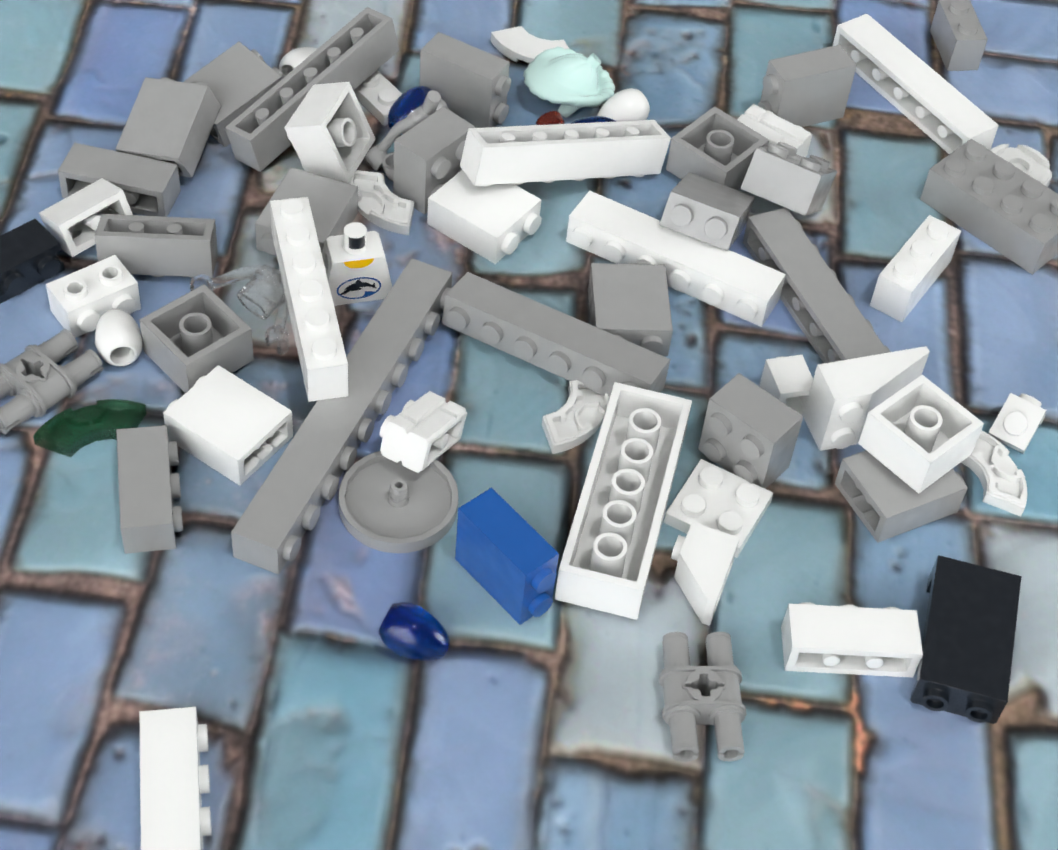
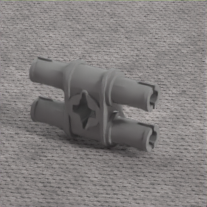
[0,329,103,434]
[659,632,747,762]

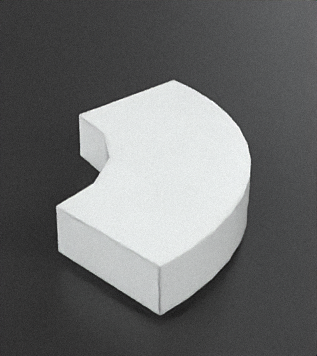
[491,26,569,63]
[348,170,414,235]
[542,380,609,454]
[961,430,1027,517]

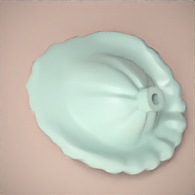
[523,46,615,118]

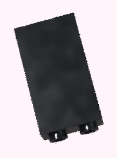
[910,555,1022,724]

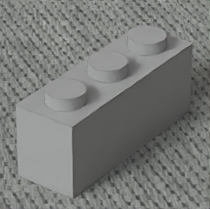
[58,142,181,217]
[95,214,218,279]
[116,425,183,554]

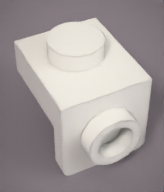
[988,393,1046,454]

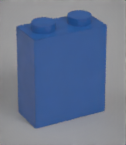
[455,487,559,625]

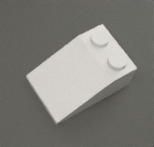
[803,346,930,451]

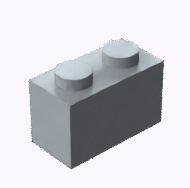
[930,0,988,71]

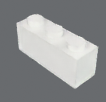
[870,215,961,322]
[781,602,923,678]

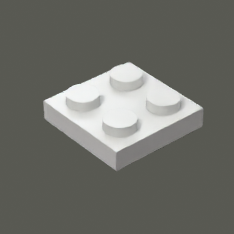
[664,459,773,558]

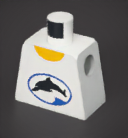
[322,222,392,306]

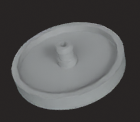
[339,451,458,553]

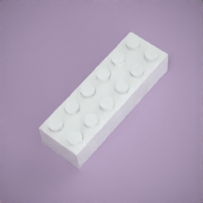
[555,382,692,620]

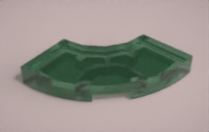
[33,399,147,458]

